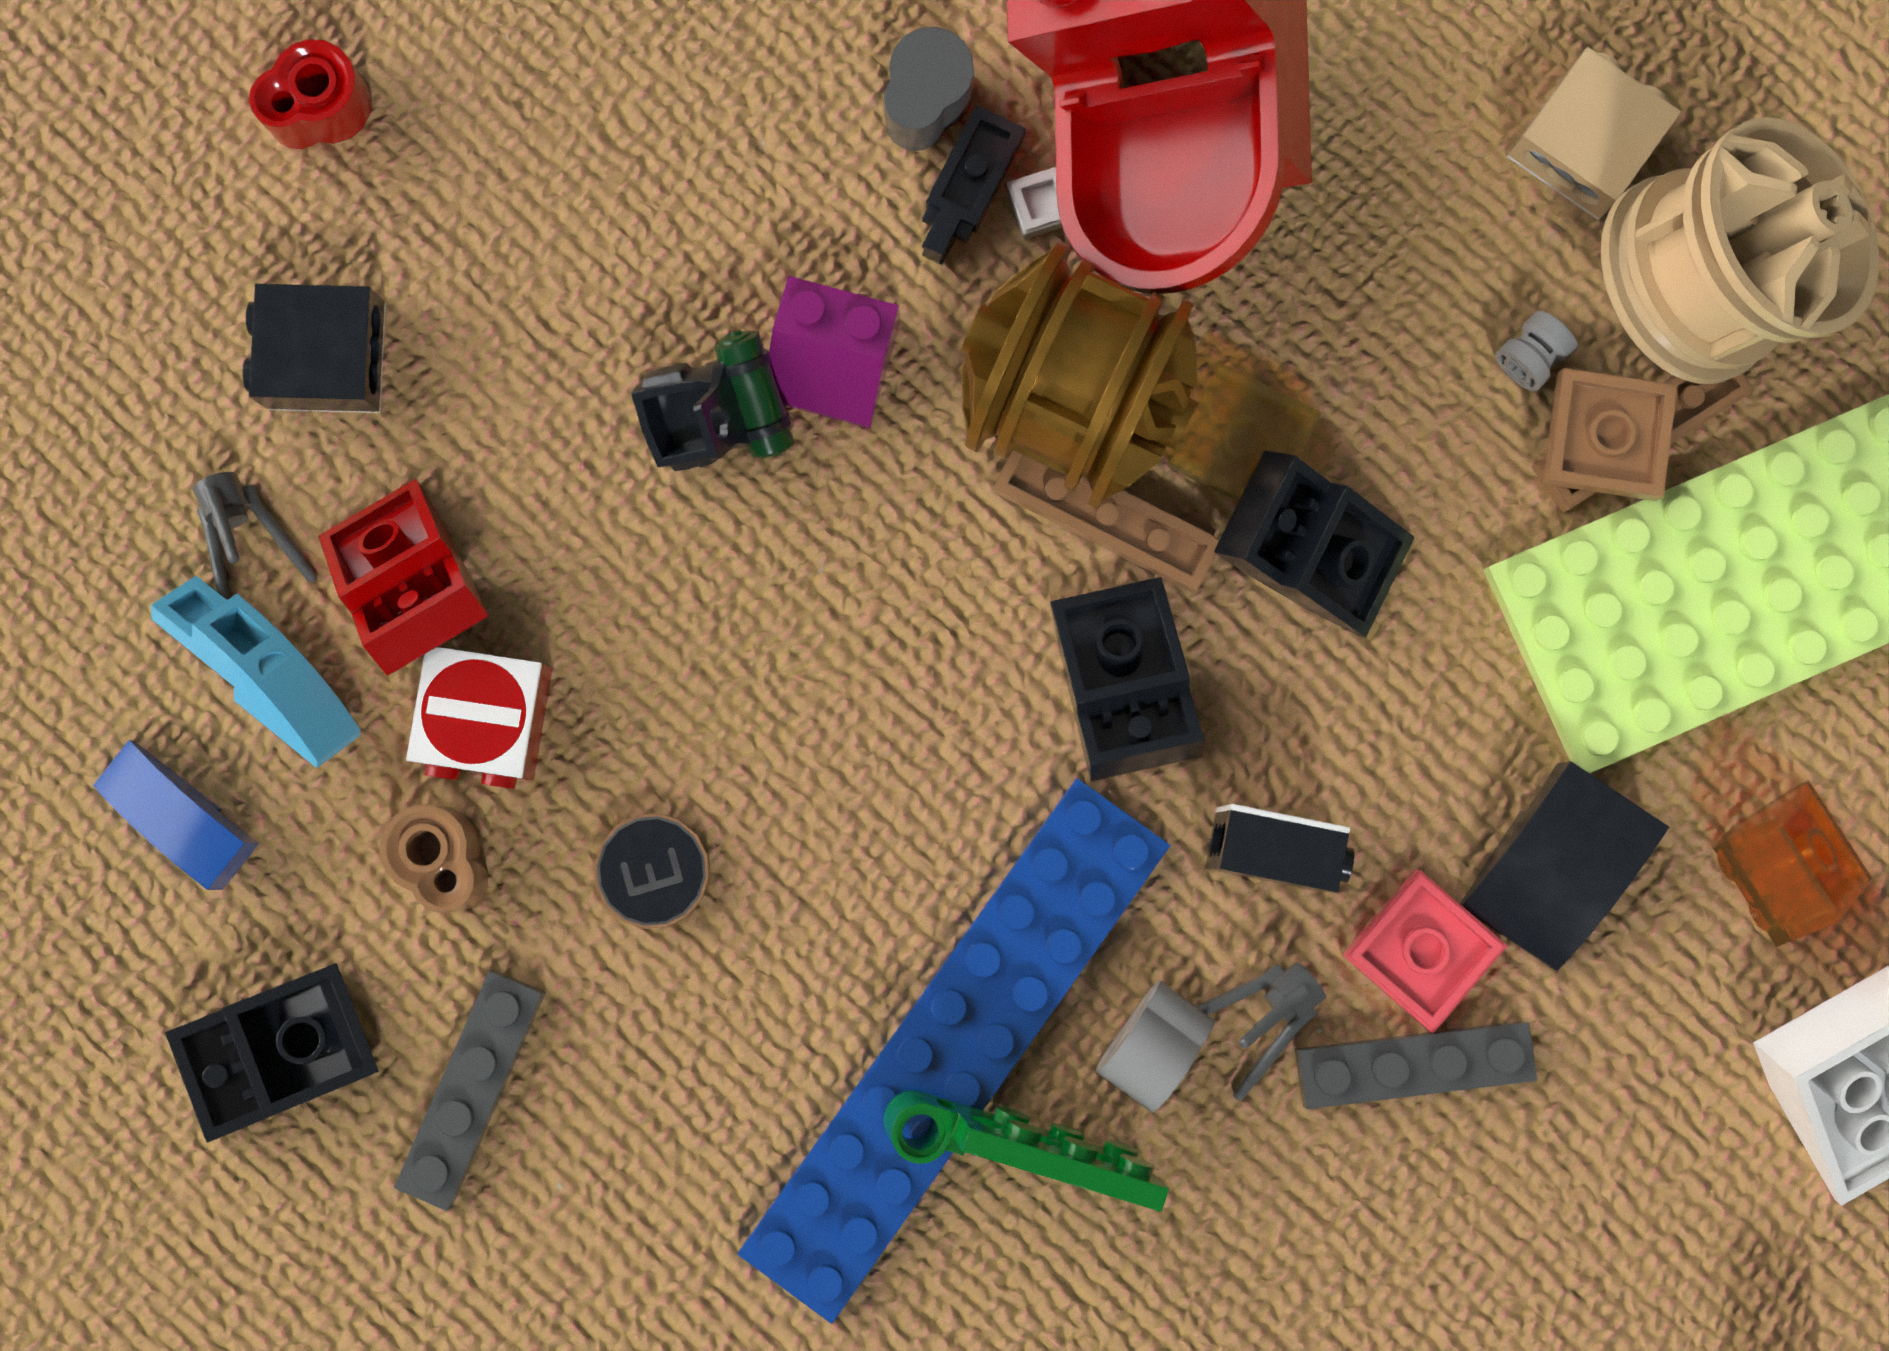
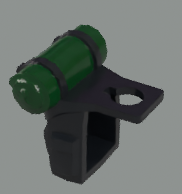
[631,330,795,471]

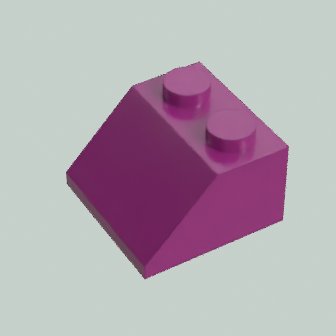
[769,276,900,429]

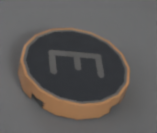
[594,813,711,929]

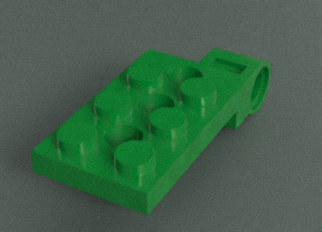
[884,1090,1169,1212]

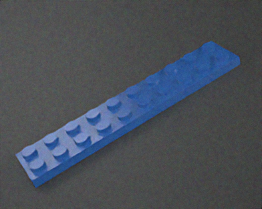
[737,778,1171,1324]

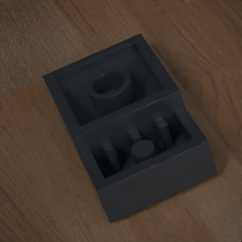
[1214,450,1415,638]
[1050,577,1204,781]
[1460,761,1669,971]
[165,963,379,1143]

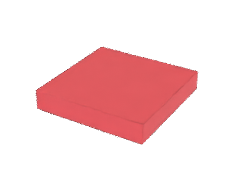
[1341,869,1507,1033]

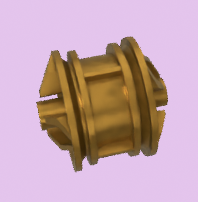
[961,241,1198,509]

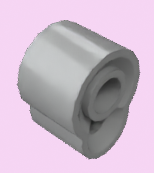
[1096,981,1215,1113]

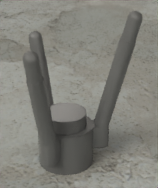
[193,472,317,600]
[1197,962,1326,1101]

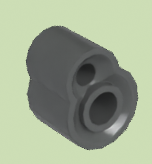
[884,27,974,151]

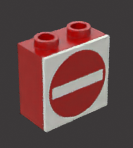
[406,647,553,789]

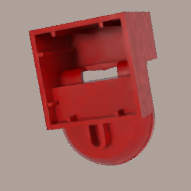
[1007,0,1312,294]

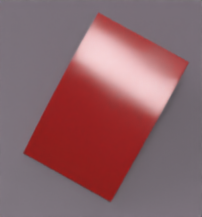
[318,479,489,676]

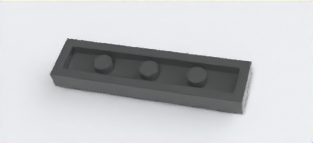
[394,970,546,1211]
[1295,1021,1537,1109]

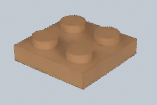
[1543,368,1678,501]

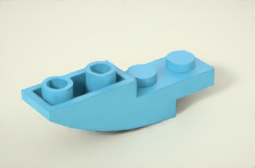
[151,576,361,768]

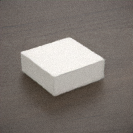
[1006,167,1063,240]

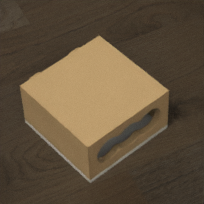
[1507,47,1681,220]

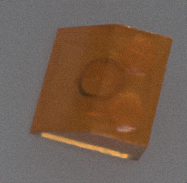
[1713,780,1872,947]

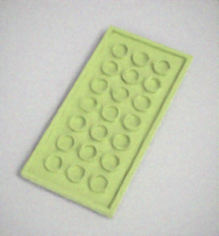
[1483,394,1889,773]

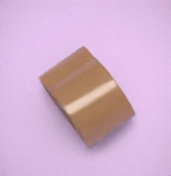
[379,805,488,912]

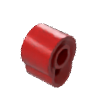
[249,39,372,149]

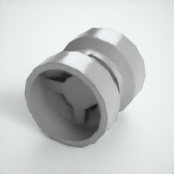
[1495,311,1577,391]

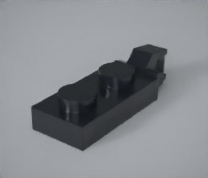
[922,105,1026,265]

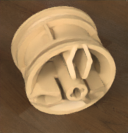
[1601,117,1879,384]

